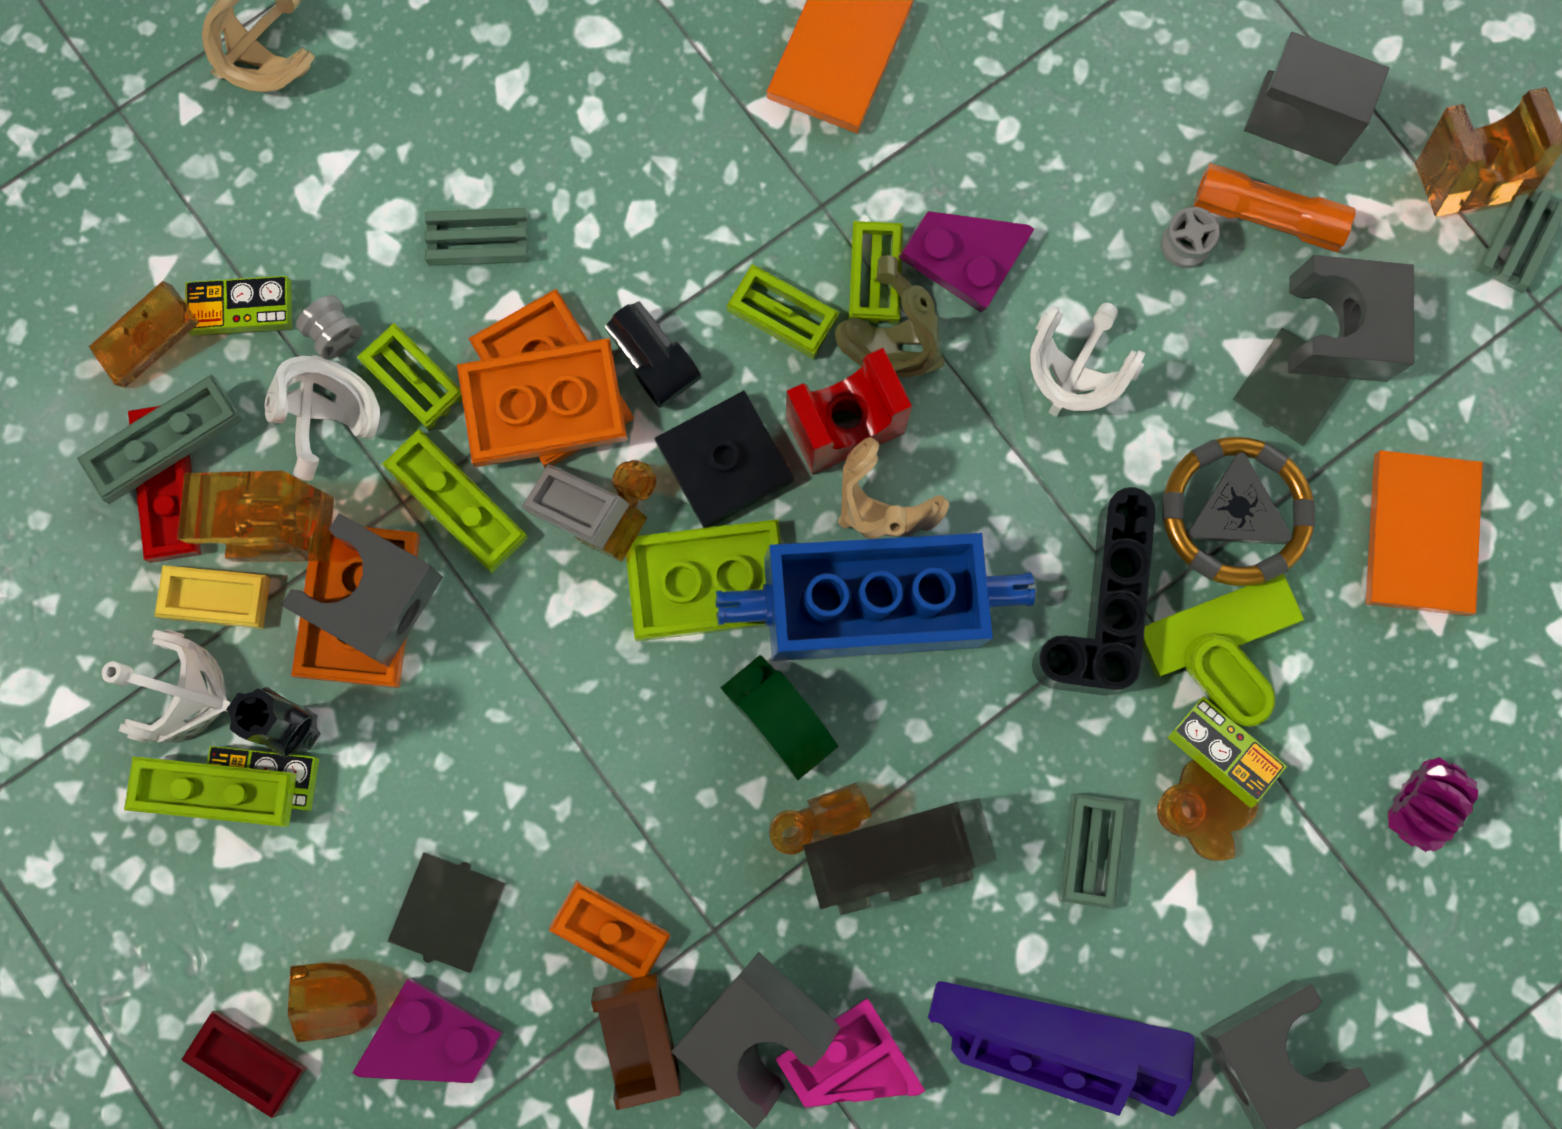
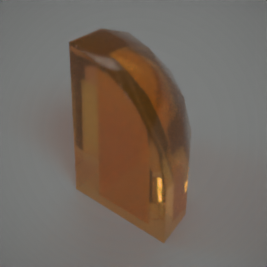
[288,963,378,1042]

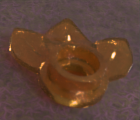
[1157,759,1259,861]

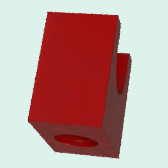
[786,348,912,475]

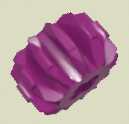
[1388,757,1478,852]

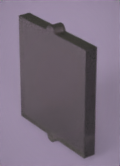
[1232,328,1351,446]
[387,852,507,973]

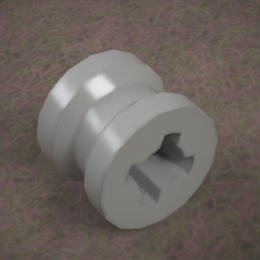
[1161,207,1220,269]
[296,295,363,360]

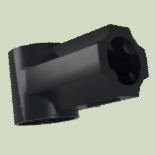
[604,301,702,408]

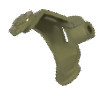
[835,255,945,378]

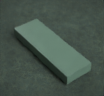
[77,374,243,504]

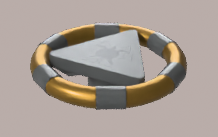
[1162,437,1315,586]

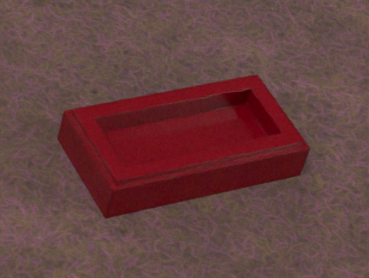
[181,1010,307,1118]

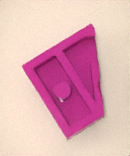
[775,997,925,1107]

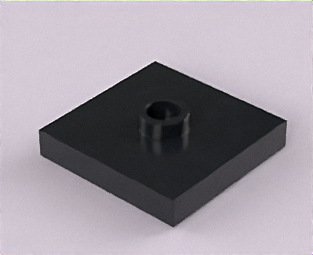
[654,390,794,528]

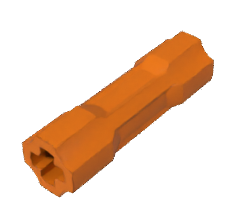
[1193,162,1356,253]

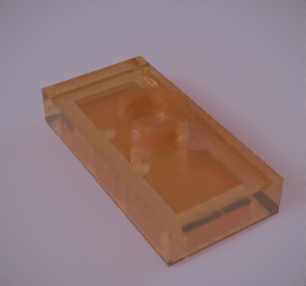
[89,281,199,388]

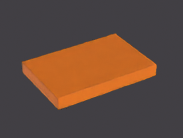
[767,0,913,134]
[468,289,634,468]
[457,338,628,467]
[1365,450,1483,616]
[291,522,420,688]

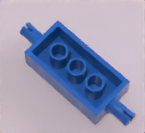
[715,533,1035,661]

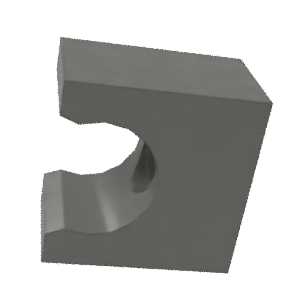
[1244,31,1390,166]
[1288,255,1414,382]
[281,513,443,667]
[671,952,841,1129]
[1200,981,1371,1129]

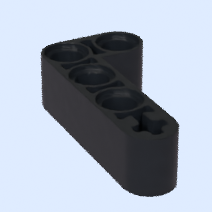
[1032,487,1155,696]

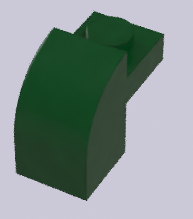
[720,654,839,780]

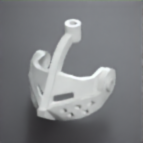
[1030,303,1146,417]
[264,355,380,481]
[102,629,231,743]

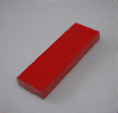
[128,406,201,563]

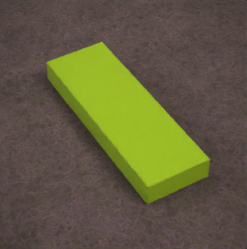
[382,429,528,574]
[1143,574,1304,679]
[124,756,297,827]

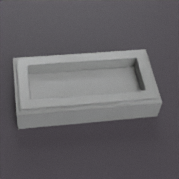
[521,464,629,549]

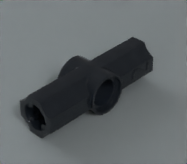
[226,687,321,758]

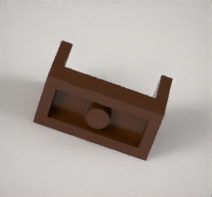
[591,973,681,1110]

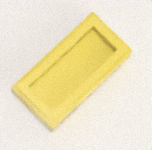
[154,565,271,629]

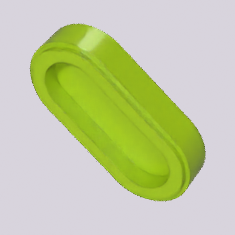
[1185,633,1275,727]

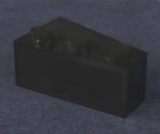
[803,798,997,915]

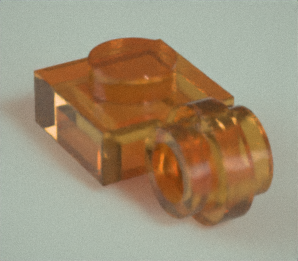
[575,460,656,562]
[769,782,872,855]

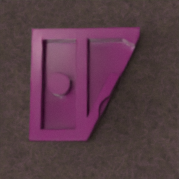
[898,211,1034,312]
[352,978,504,1083]

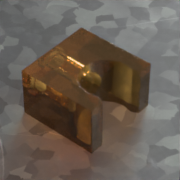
[1415,87,1562,217]
[177,470,334,562]

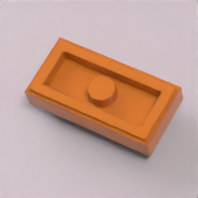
[548,880,671,978]

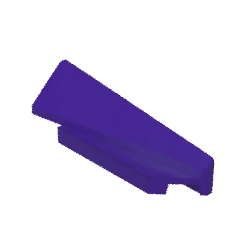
[928,981,1195,1117]

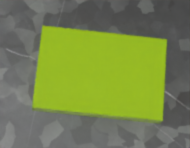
[624,519,781,642]

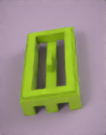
[848,221,903,325]
[726,264,839,360]
[357,323,462,432]

